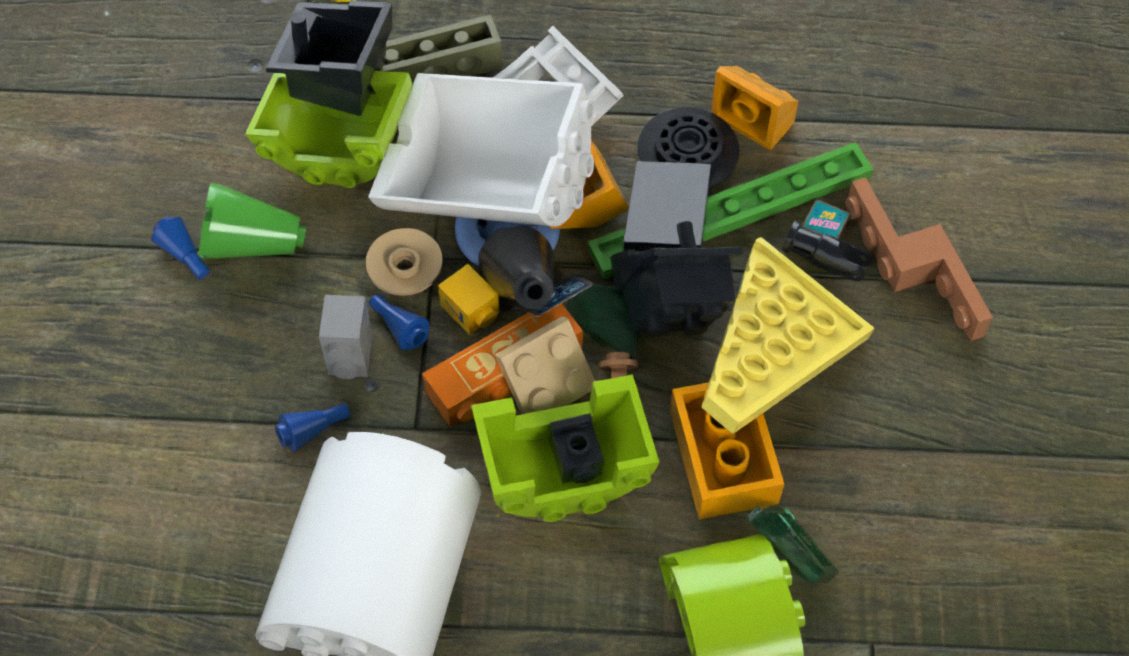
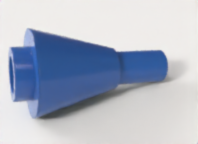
[151,216,210,280]
[369,294,430,351]
[275,403,351,452]

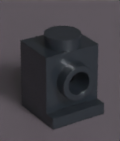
[549,413,604,484]

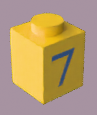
[438,264,499,335]

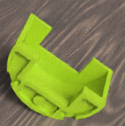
[245,71,413,188]
[471,374,659,522]
[658,534,805,656]

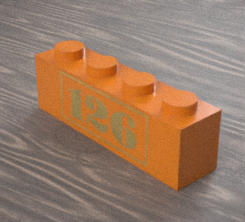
[422,303,583,427]

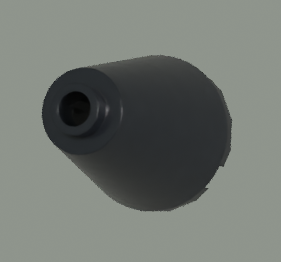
[478,225,555,309]

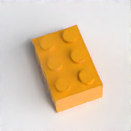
[670,382,784,520]

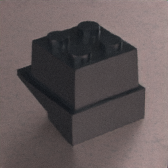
[266,0,392,116]
[610,221,743,337]

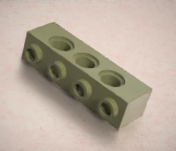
[371,14,503,94]

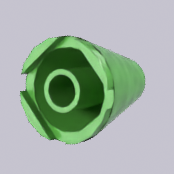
[199,183,306,259]

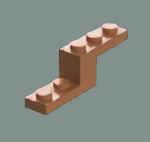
[845,177,993,341]

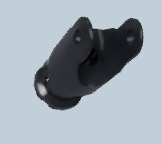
[782,221,872,281]

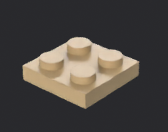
[495,316,595,414]

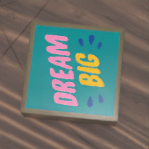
[801,199,851,239]

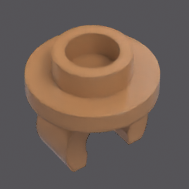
[598,352,638,379]

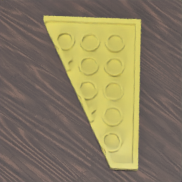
[702,237,874,434]

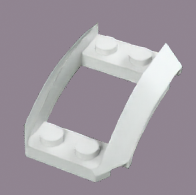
[493,26,624,126]

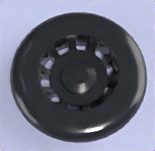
[637,107,740,188]

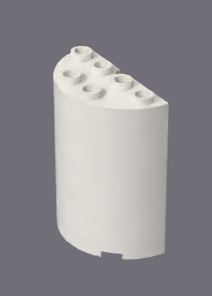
[368,73,594,226]
[255,432,482,656]

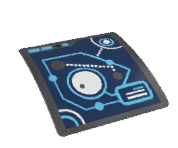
[513,276,593,317]

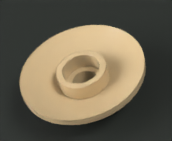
[366,228,443,296]

